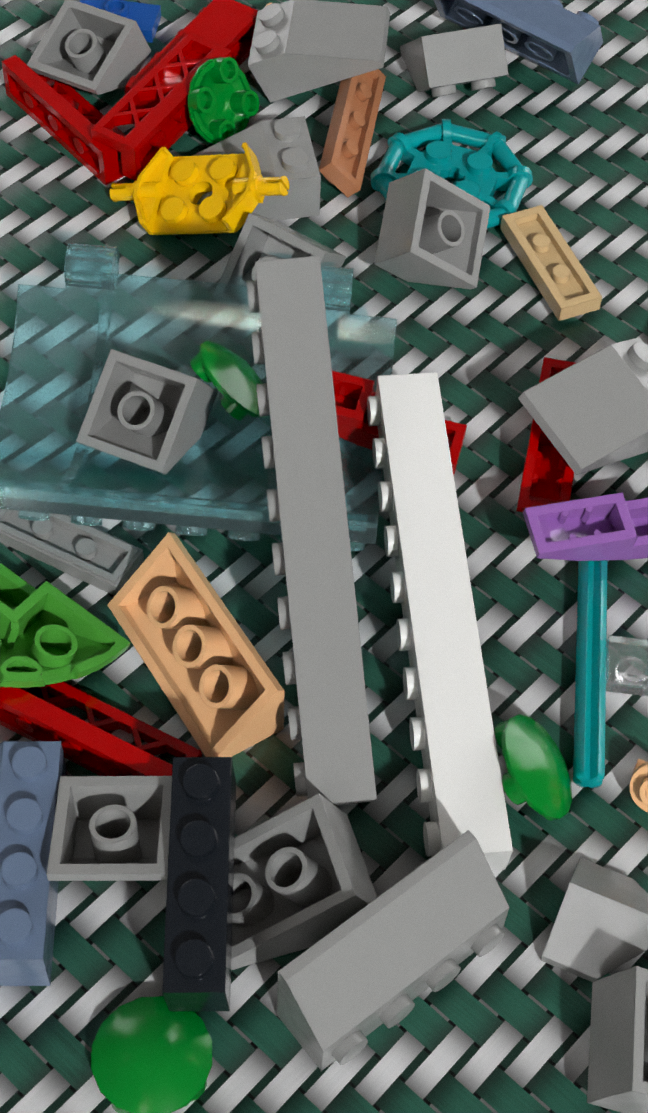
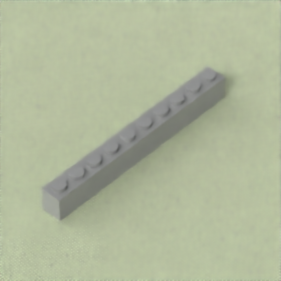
[246,255,377,805]

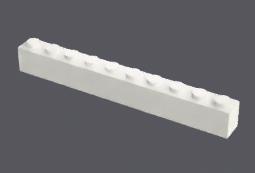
[367,372,513,871]

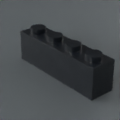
[162,757,236,1012]

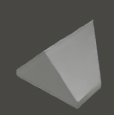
[541,858,648,982]

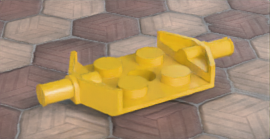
[109,142,289,235]

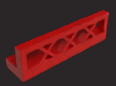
[91,32,232,181]
[1,55,126,186]
[0,682,202,776]

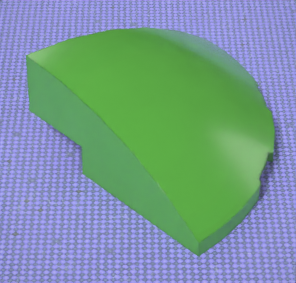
[0,563,131,688]

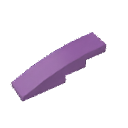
[523,492,648,561]

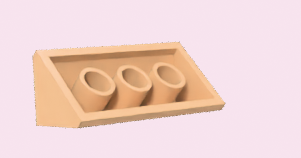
[107,532,285,757]

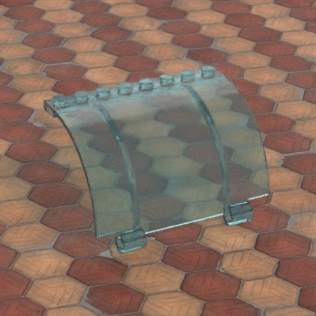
[0,243,397,551]

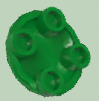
[187,57,260,144]
[190,341,267,421]
[494,714,572,821]
[91,996,212,1113]

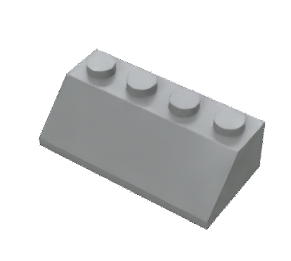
[277,830,509,1071]

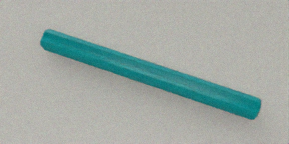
[573,560,608,788]

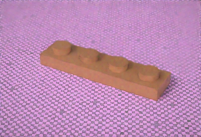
[319,69,386,198]

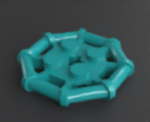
[370,119,533,229]

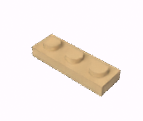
[500,205,602,321]

